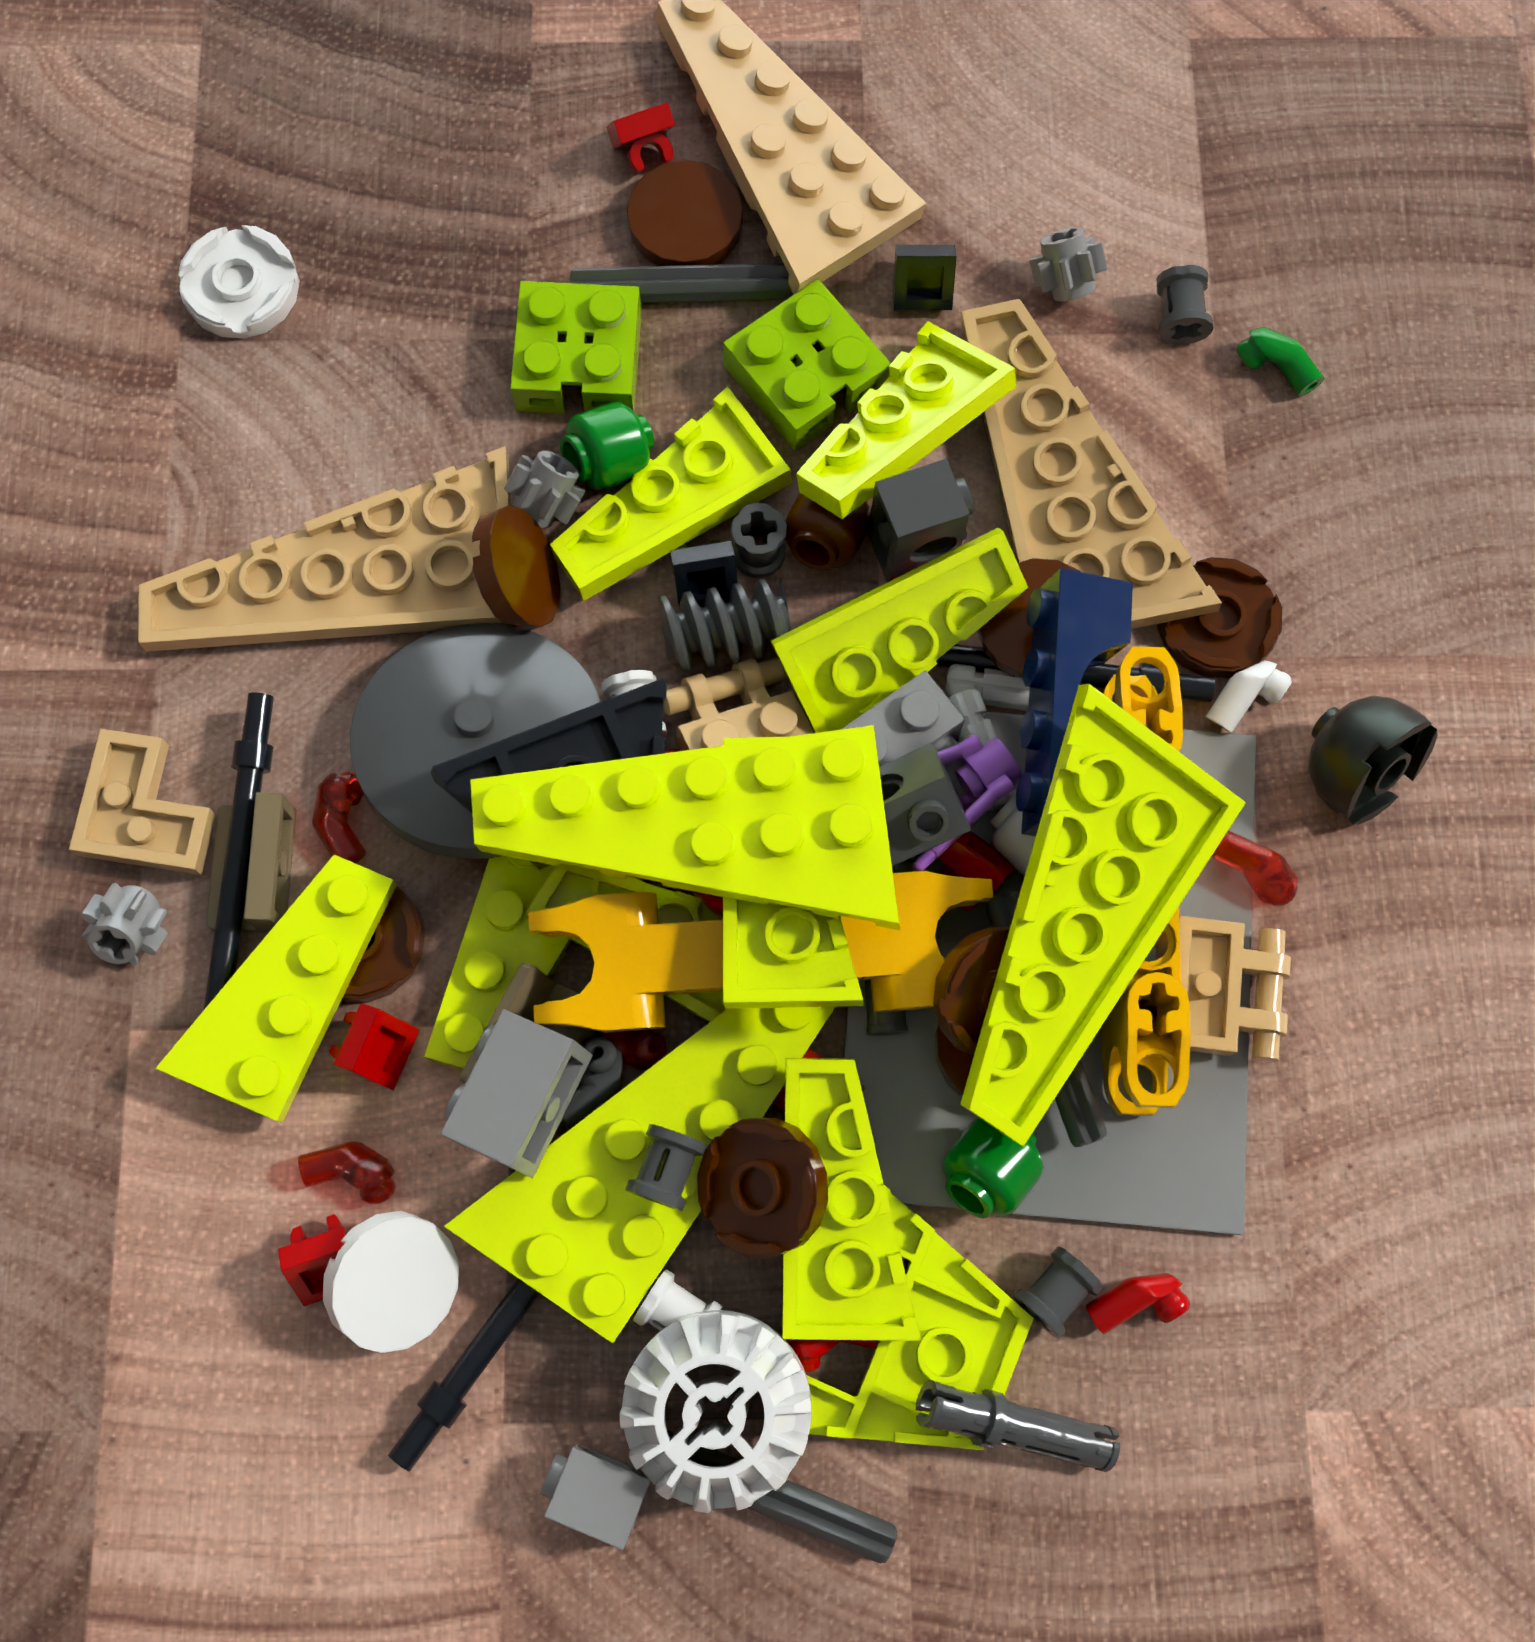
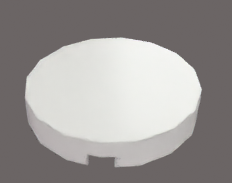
[178,225,300,339]
[323,1211,459,1353]

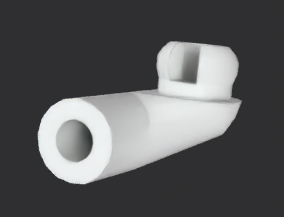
[1205,660,1292,733]

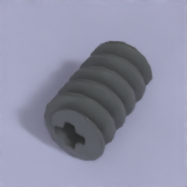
[658,577,791,672]

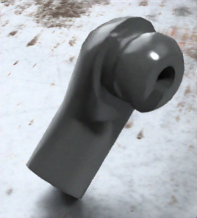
[562,1036,623,1129]

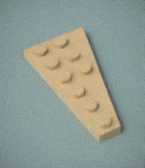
[655,0,926,295]
[961,299,1222,629]
[138,446,515,652]

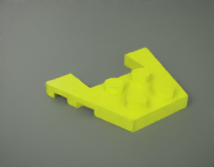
[806,1186,1034,1450]

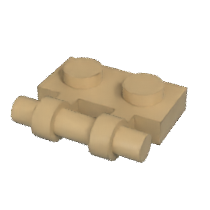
[663,657,814,751]
[1179,916,1291,1062]

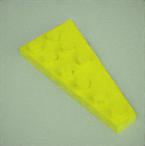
[960,684,1246,1147]
[470,725,900,930]
[444,1007,835,1344]

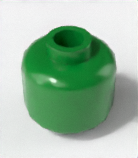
[560,401,654,490]
[942,1118,1044,1219]

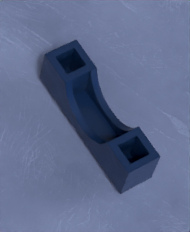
[1016,568,1133,837]

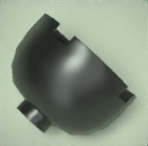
[1308,695,1438,825]

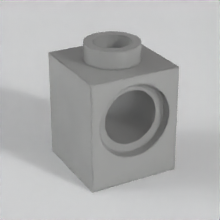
[540,1444,651,1550]

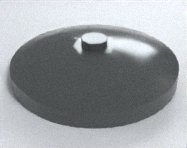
[350,623,601,859]

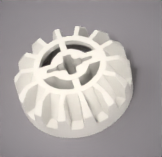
[620,1310,811,1513]

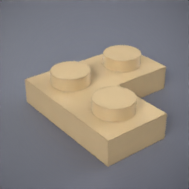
[69,728,216,875]

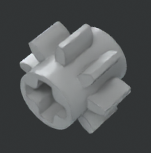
[1029,227,1108,301]
[504,451,585,528]
[80,883,168,965]

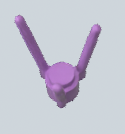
[912,734,1023,872]

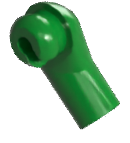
[1237,327,1325,396]

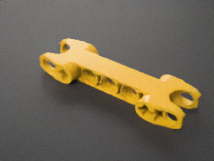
[1101,646,1191,1116]
[528,871,993,1033]

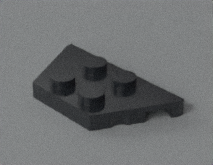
[431,678,667,870]

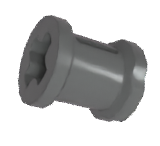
[1156,265,1214,345]
[731,503,787,578]
[625,1124,707,1211]
[1013,1246,1104,1339]

